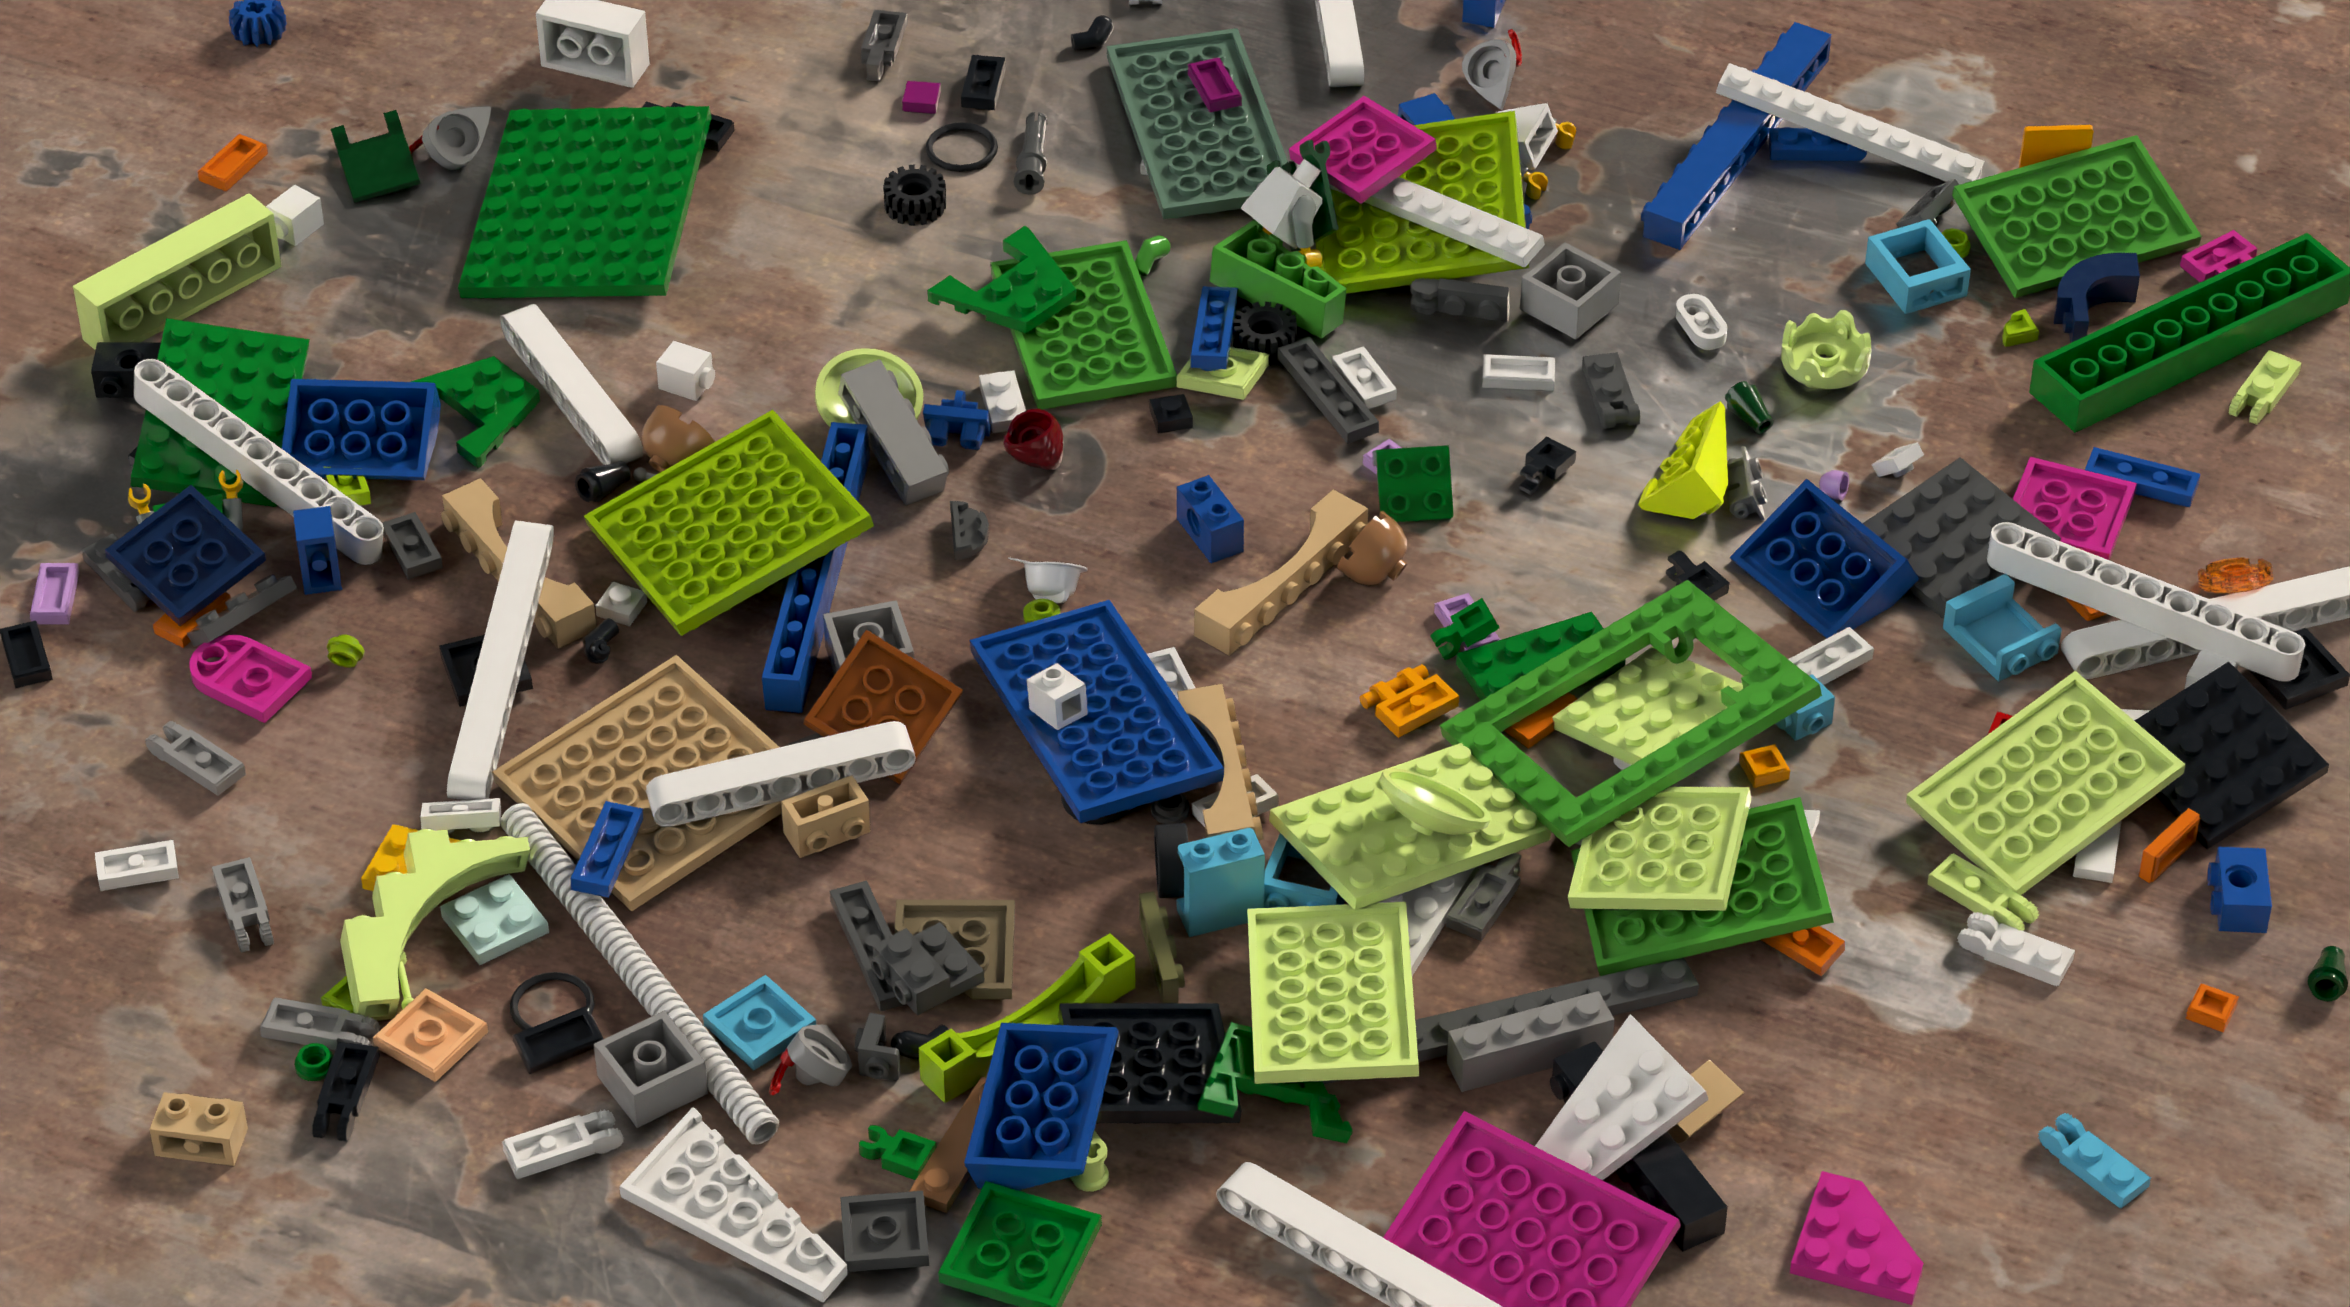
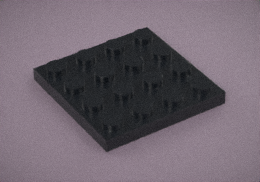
[2134,662,2329,849]
[1058,1003,1242,1124]

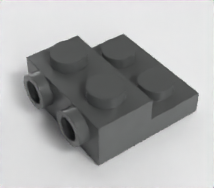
[871,922,984,1016]

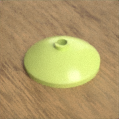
[815,348,923,427]
[1380,768,1491,835]

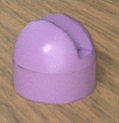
[1819,470,1849,501]

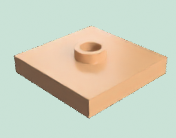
[373,988,488,1082]

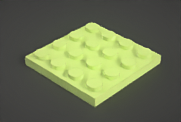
[1552,646,1743,765]
[1568,787,1751,911]

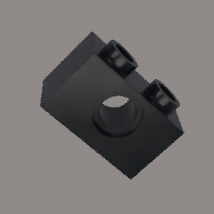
[91,342,161,398]

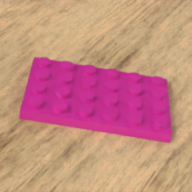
[1383,1111,1681,1307]

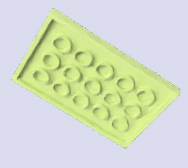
[1906,671,2185,895]
[1269,743,1551,910]
[1247,902,1419,1084]

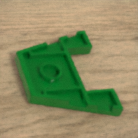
[927,226,1076,333]
[411,356,540,468]
[1197,1022,1353,1144]

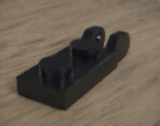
[312,1042,380,1142]

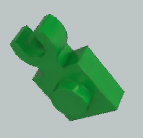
[859,1125,937,1180]

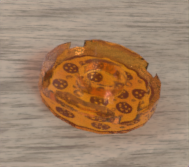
[2198,557,2274,593]

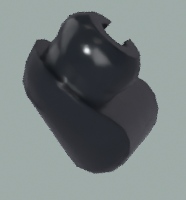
[1071,15,1113,50]

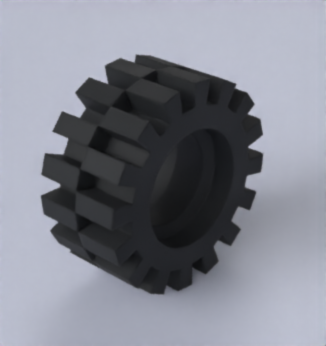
[883,164,946,226]
[1233,302,1297,365]

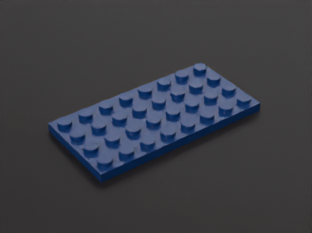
[970,600,1224,823]

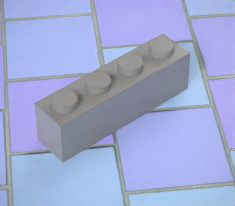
[838,359,949,506]
[1447,991,1614,1092]

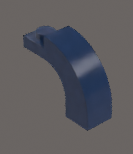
[2054,253,2140,343]

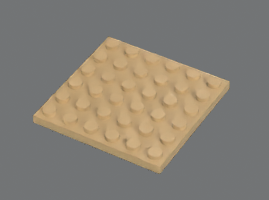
[492,655,782,911]

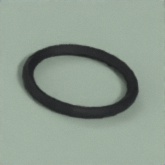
[926,122,998,172]
[510,972,595,1031]

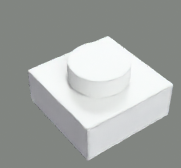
[1872,442,1924,478]
[596,582,647,626]

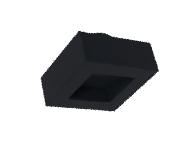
[1149,394,1193,434]

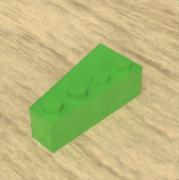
[1210,219,1347,338]

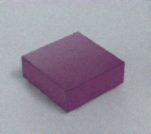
[902,81,941,114]

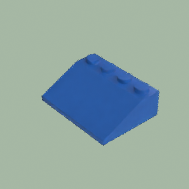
[282,379,441,481]
[1730,478,1919,639]
[964,1023,1119,1191]

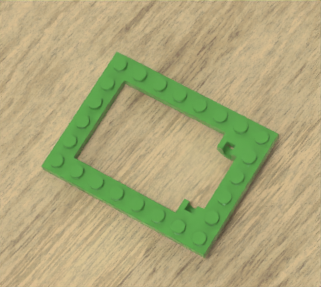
[1440,580,1822,847]

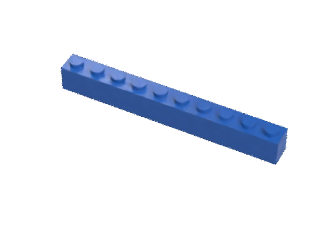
[1641,22,1832,250]
[762,422,870,713]

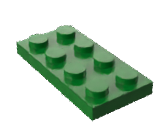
[1456,611,1626,701]

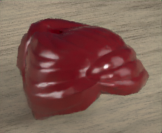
[1003,409,1063,471]

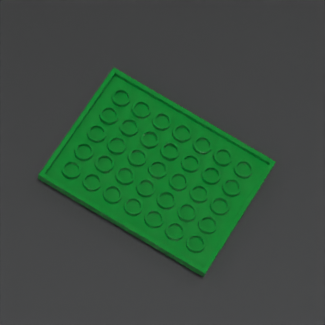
[458,106,711,298]

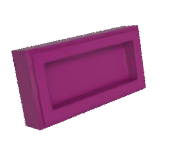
[1187,58,1242,112]

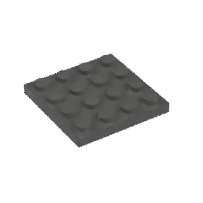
[1863,457,2061,619]

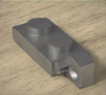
[861,10,908,81]
[1446,853,1521,941]

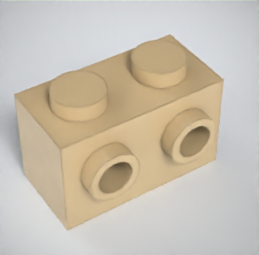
[781,775,870,858]
[149,1092,248,1166]

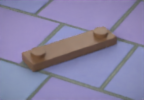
[909,1076,986,1213]

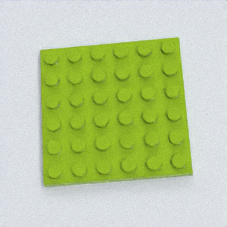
[1316,111,1529,294]
[584,410,874,636]

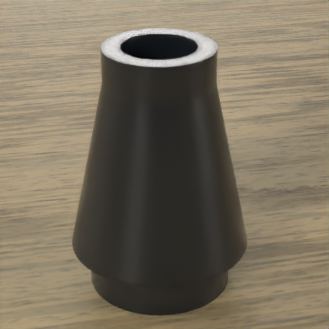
[575,461,631,502]

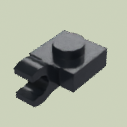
[1519,436,1576,495]
[1666,550,1730,601]

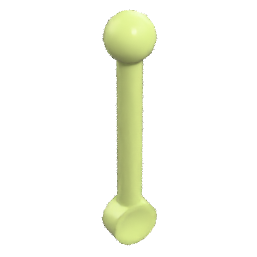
[398,951,414,1009]

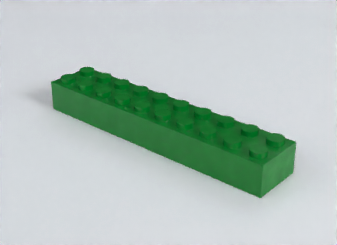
[2029,233,2350,433]

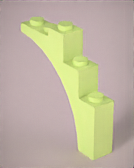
[340,829,530,1021]

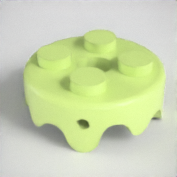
[1781,310,1871,389]

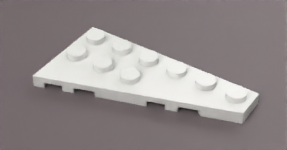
[1535,1014,1709,1180]
[620,1107,848,1303]

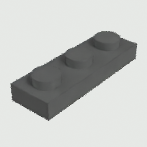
[187,574,297,646]

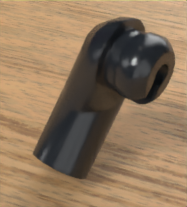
[583,618,619,664]
[891,1024,949,1060]

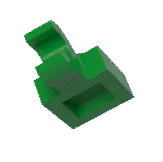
[1431,598,1500,660]

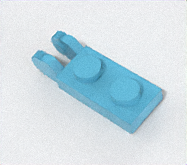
[2038,1113,2151,1208]

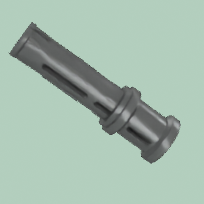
[1014,112,1048,195]

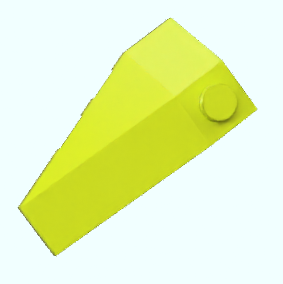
[1638,401,1728,519]

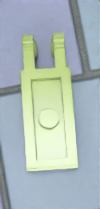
[2228,350,2301,425]
[1927,853,2039,931]

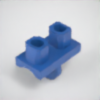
[923,390,991,450]

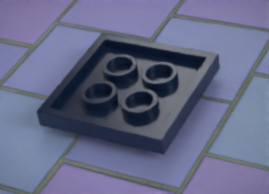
[105,485,266,626]

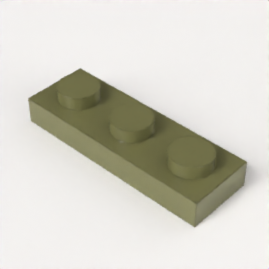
[1139,891,1185,1003]

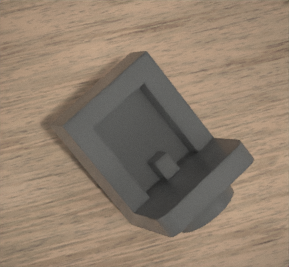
[854,1013,900,1081]

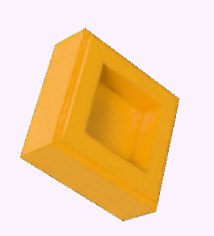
[1739,744,1790,788]

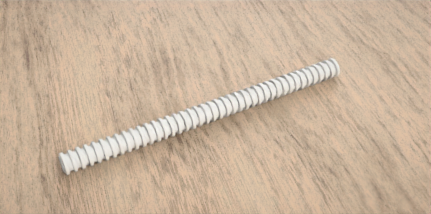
[500,803,779,1145]

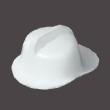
[1008,557,1088,604]

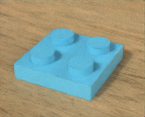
[703,975,816,1070]

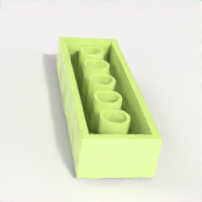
[73,193,282,350]

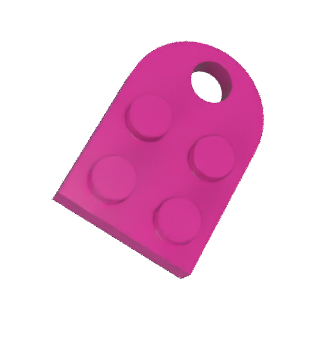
[189,635,312,723]

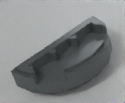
[950,501,989,560]

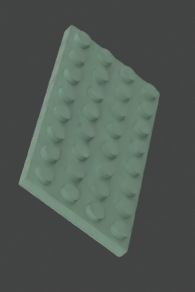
[1107,28,1288,219]

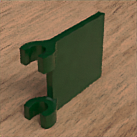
[331,110,421,203]
[1267,140,1338,252]

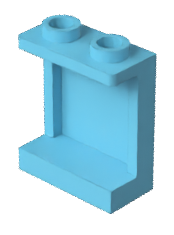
[1943,574,2062,682]
[1177,828,1265,937]

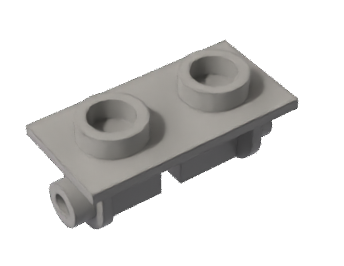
[1727,446,1768,521]

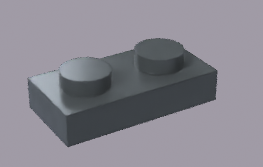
[1896,179,1959,228]
[382,512,443,580]

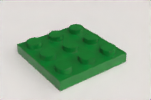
[938,1181,1102,1307]

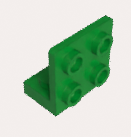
[1372,445,1454,522]

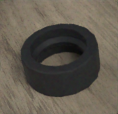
[1154,823,1188,898]

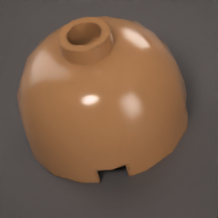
[641,405,715,472]
[1337,511,1407,586]

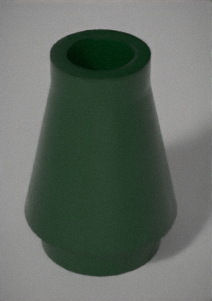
[1725,381,1774,434]
[2307,946,2348,1002]

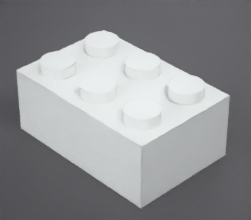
[536,0,650,88]

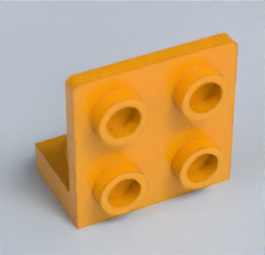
[2018,125,2094,168]

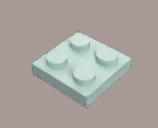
[440,874,549,965]

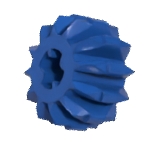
[229,0,287,48]

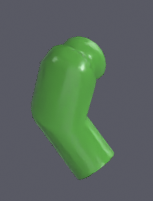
[1135,235,1171,276]

